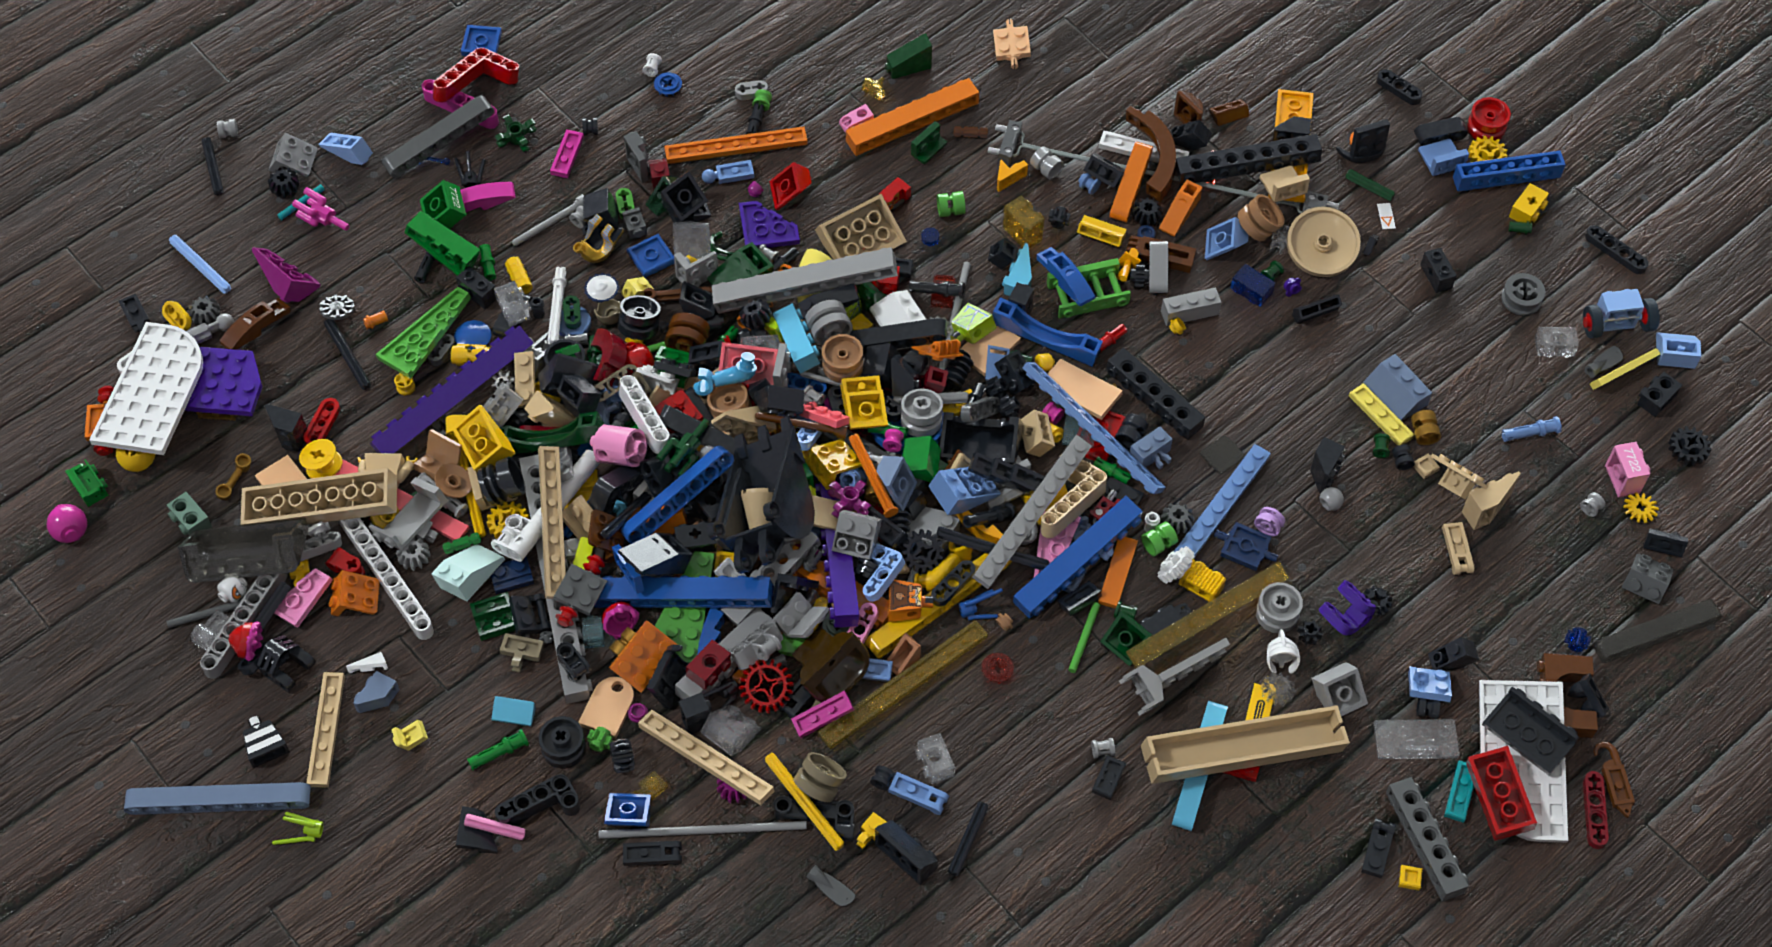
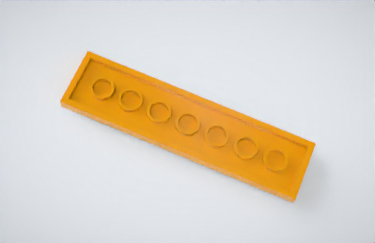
[1268,89,1313,203]

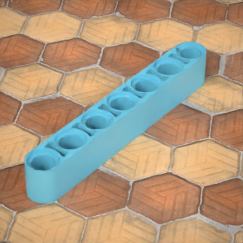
[1172,701,1228,831]

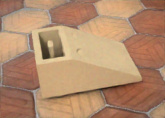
[1462,471,1521,530]

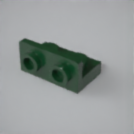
[911,121,947,164]

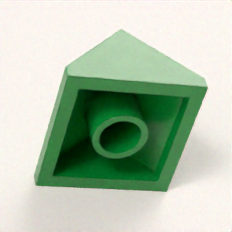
[902,436,941,483]

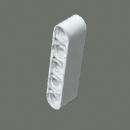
[619,375,669,454]

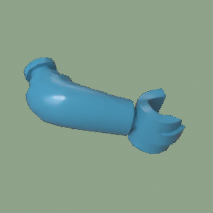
[693,352,757,396]

